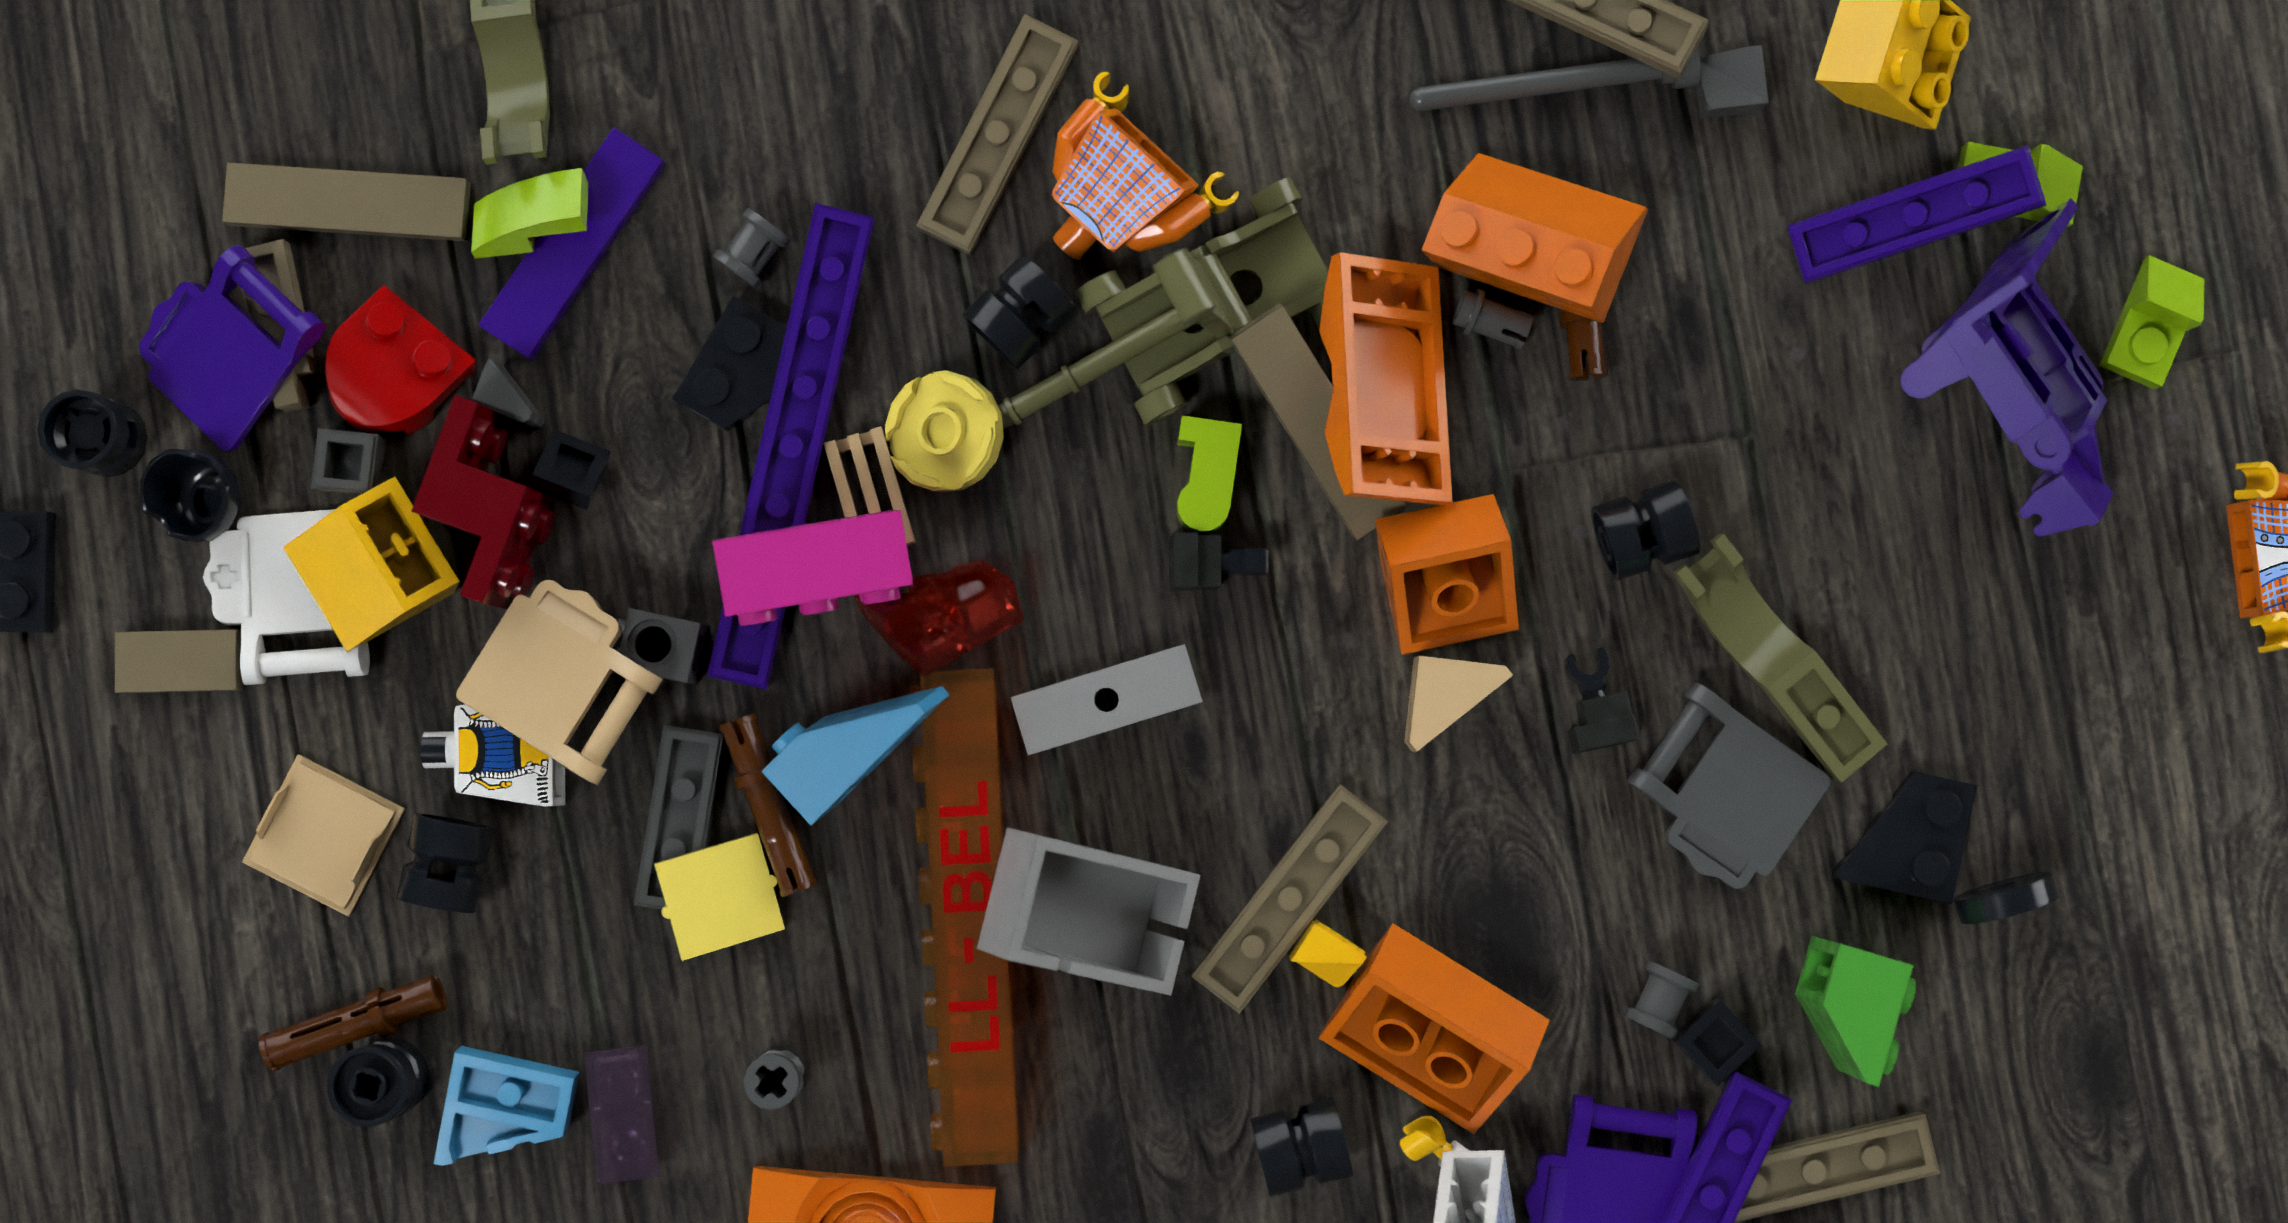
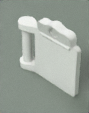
[203,509,370,685]

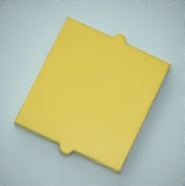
[654,833,785,961]

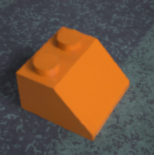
[1375,494,1519,655]

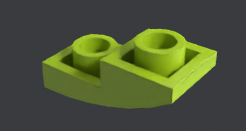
[471,168,589,259]

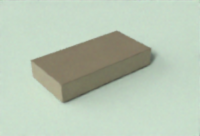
[115,629,243,693]

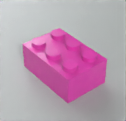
[712,510,913,626]

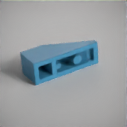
[761,686,950,825]

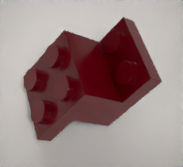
[411,395,555,610]

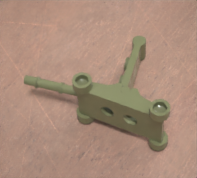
[998,177,1328,430]

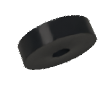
[1954,872,2059,924]

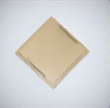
[242,754,406,917]

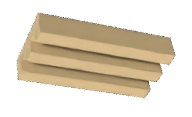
[824,426,916,546]

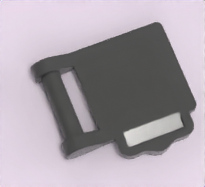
[1626,682,1831,889]

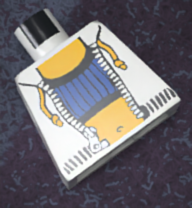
[421,704,565,806]

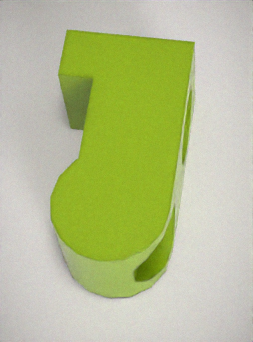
[1176,415,1242,535]

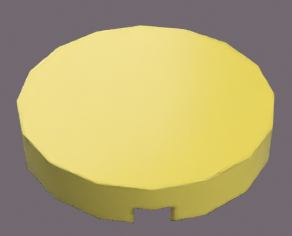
[885,370,1004,492]

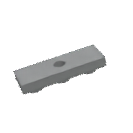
[1010,644,1203,756]

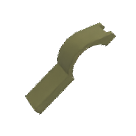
[470,0,550,165]
[1673,533,1888,783]

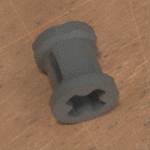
[712,208,791,288]
[1624,960,1700,1040]
[744,1049,805,1110]

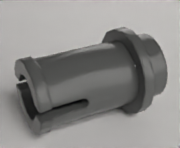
[1452,289,1534,350]

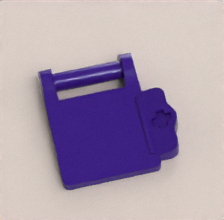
[139,245,326,451]
[1524,1094,1697,1223]

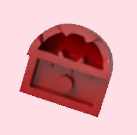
[325,285,476,434]

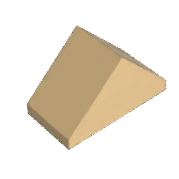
[1404,656,1513,752]

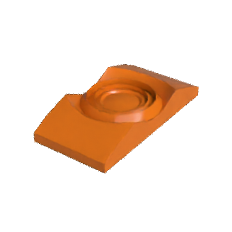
[1319,252,1453,505]
[748,1166,996,1223]

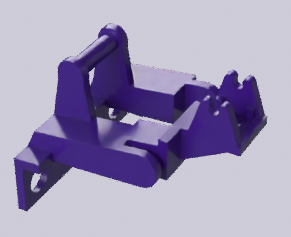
[1900,198,2114,536]

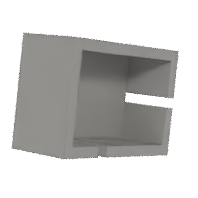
[977,827,1201,996]

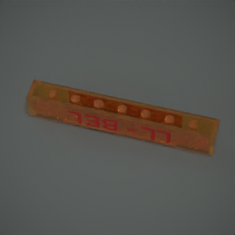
[910,668,1020,1167]

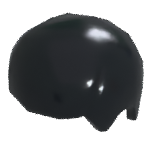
[140,449,242,542]

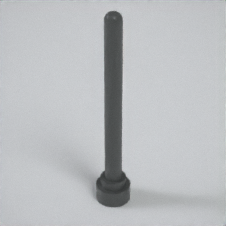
[1409,47,1701,111]

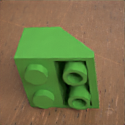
[1795,936,1916,1087]

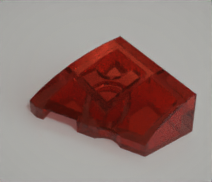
[854,560,1024,676]

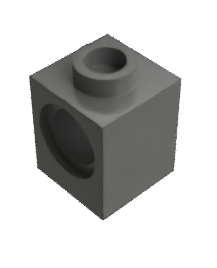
[612,608,710,685]

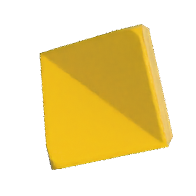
[1288,919,1367,988]

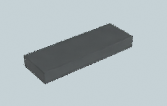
[634,725,725,910]

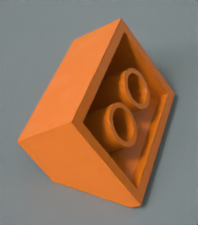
[1421,153,1648,323]
[1319,923,1550,1134]

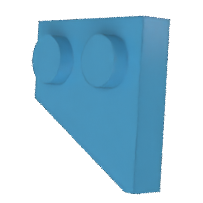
[433,1046,580,1166]

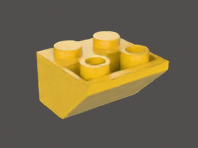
[1815,0,1971,130]
[283,476,460,653]

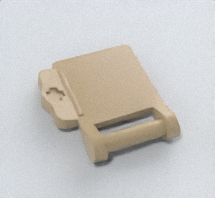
[456,580,663,785]

